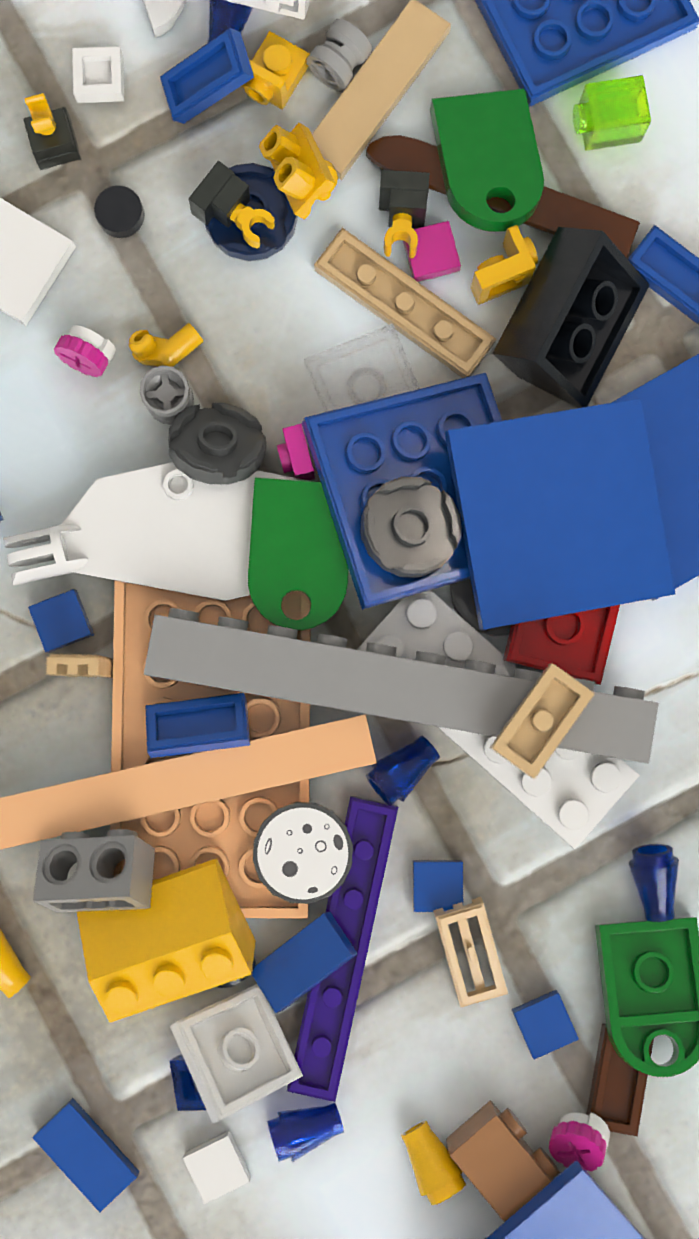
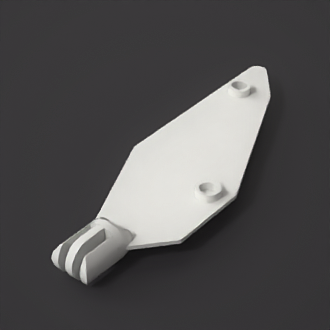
[3,462,350,601]

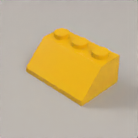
[77,858,256,1023]

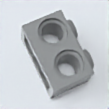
[33,829,155,913]

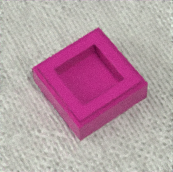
[403,221,461,282]

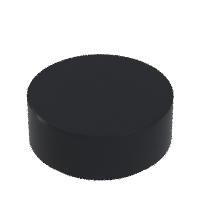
[94,186,144,238]

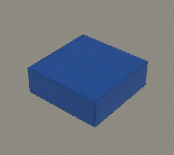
[28,589,94,653]
[413,860,463,912]
[511,990,579,1060]

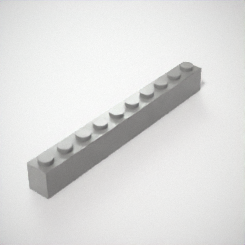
[143,608,659,764]

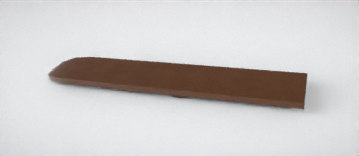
[366,135,640,258]

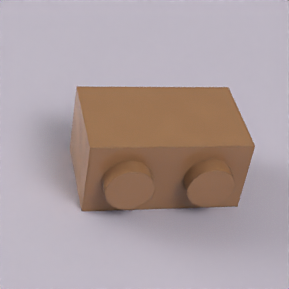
[446,1100,560,1222]

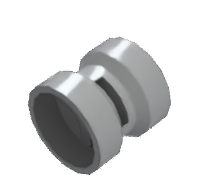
[306,19,372,91]
[139,366,194,424]

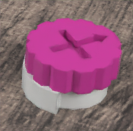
[54,325,116,377]
[548,1112,610,1172]

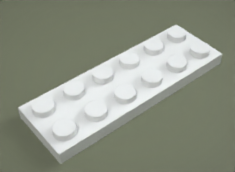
[357,590,640,849]

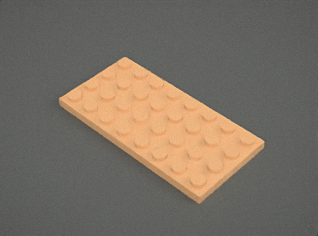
[110,581,311,919]

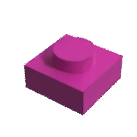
[276,424,315,481]

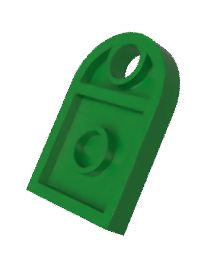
[430,89,544,232]
[248,478,349,631]
[595,917,699,1077]

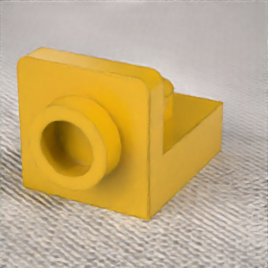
[242,31,310,110]
[470,225,538,305]

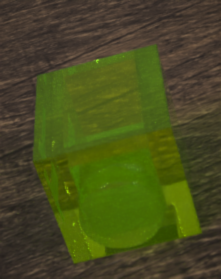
[573,75,652,151]

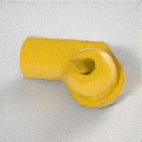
[129,323,204,367]

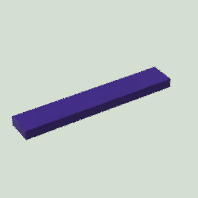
[287,796,399,1102]

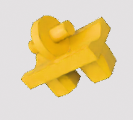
[259,123,338,220]

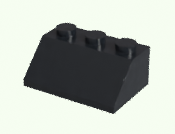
[492,227,650,408]

